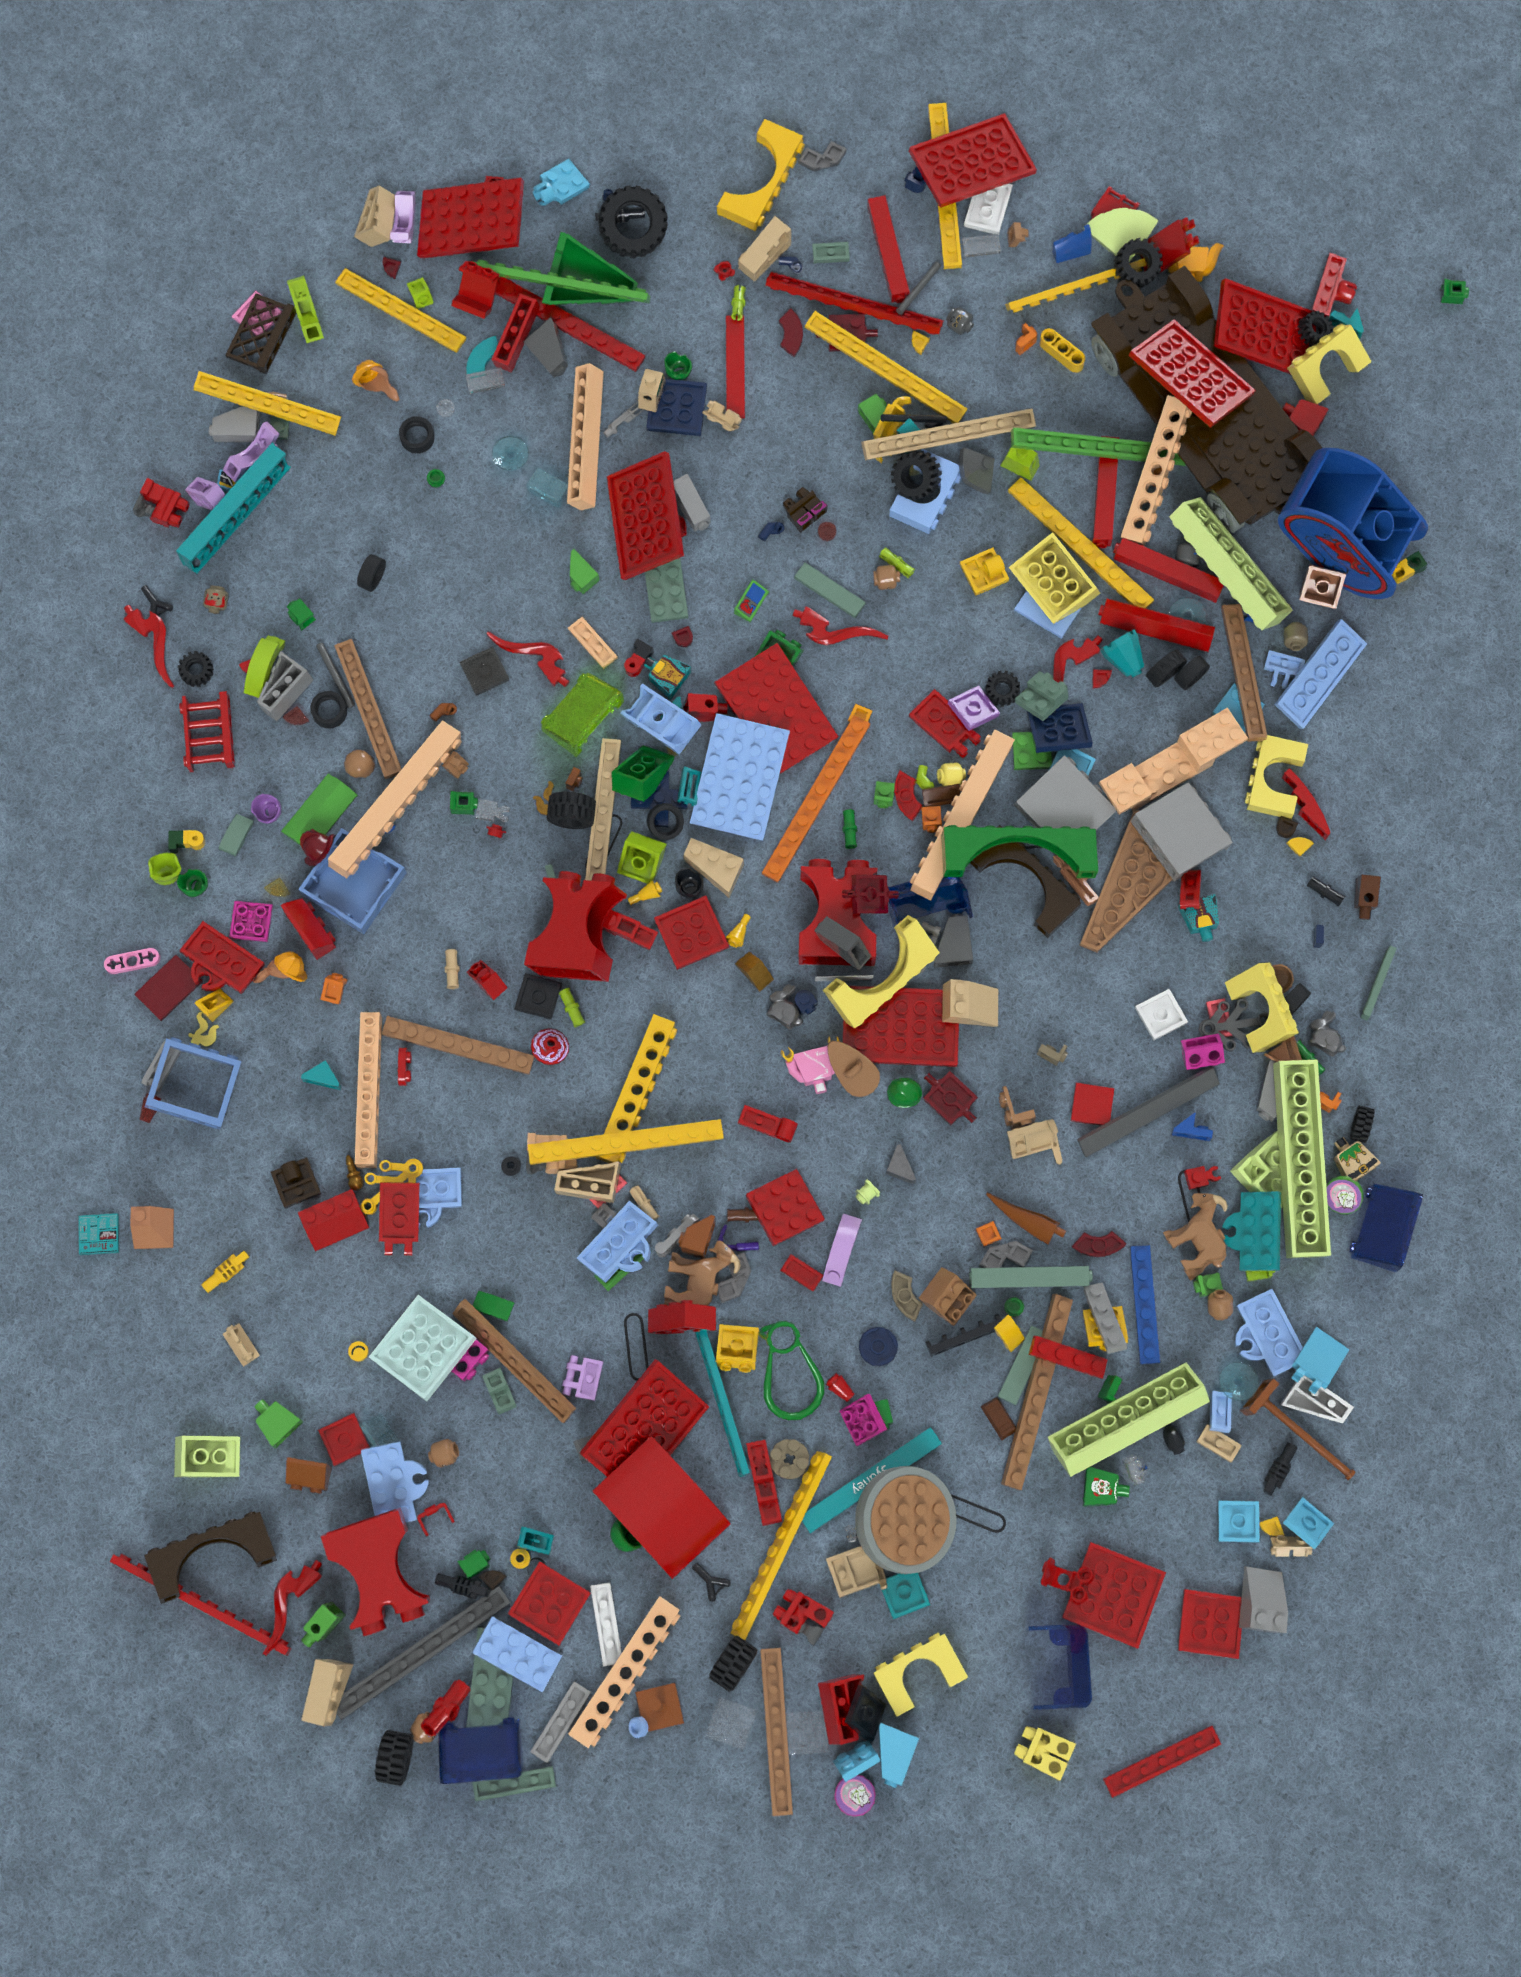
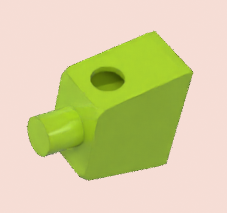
[1000,447,1040,481]

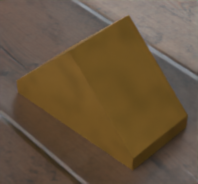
[735,952,774,992]

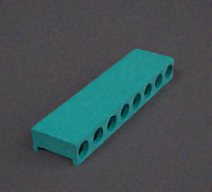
[176,442,291,574]

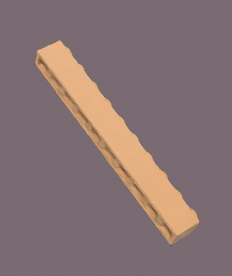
[328,720,462,879]
[910,730,1015,901]

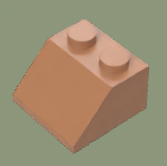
[1299,565,1346,609]

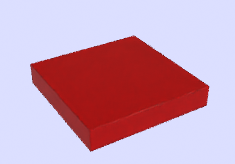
[1071,1083,1114,1126]
[318,1413,370,1467]

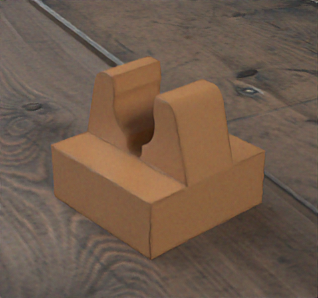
[1007,222,1029,247]
[442,751,469,778]

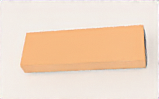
[568,617,618,670]

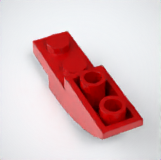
[602,910,658,950]

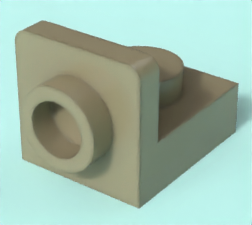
[1037,1044,1068,1066]

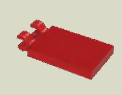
[1141,217,1200,274]
[909,689,981,759]
[379,1182,420,1256]

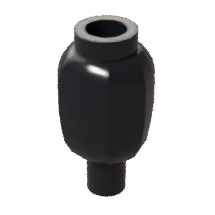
[1163,1423,1185,1455]

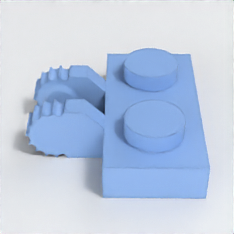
[1264,650,1305,689]

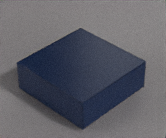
[1313,925,1324,948]

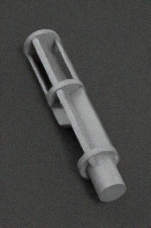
[603,398,647,438]

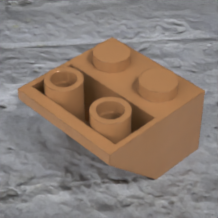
[919,1267,977,1326]

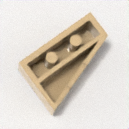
[354,186,395,247]
[738,216,791,282]
[684,838,744,898]
[554,1162,621,1203]
[301,1659,354,1726]

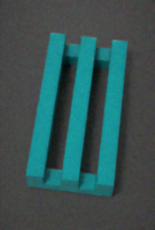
[677,766,702,807]

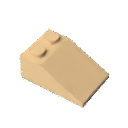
[942,979,998,1027]

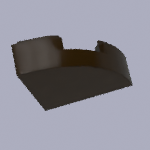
[478,1571,507,1590]

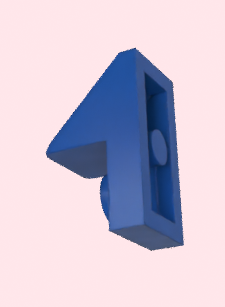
[1171,1113,1213,1141]

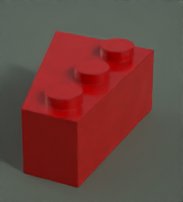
[648,1300,716,1334]
[818,1674,864,1745]

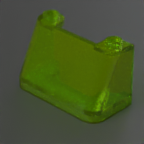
[541,672,624,757]

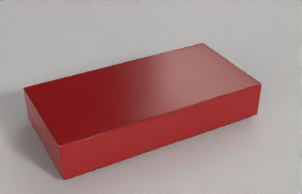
[780,1254,824,1292]

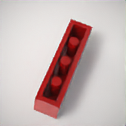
[492,294,540,373]

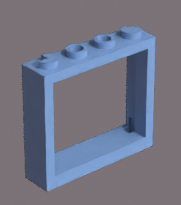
[145,1037,241,1130]

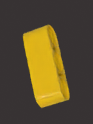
[1040,328,1085,373]

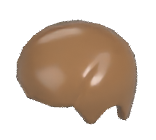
[344,750,375,778]
[1272,964,1294,993]

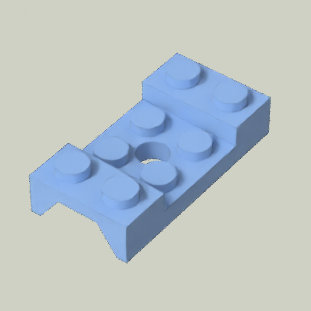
[620,683,701,755]

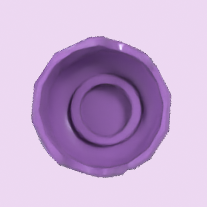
[251,794,281,824]

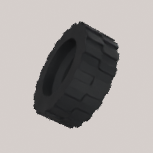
[1146,649,1187,688]

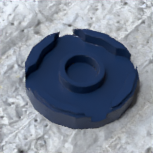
[859,1327,898,1367]

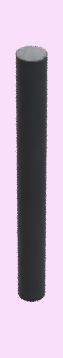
[881,414,947,423]

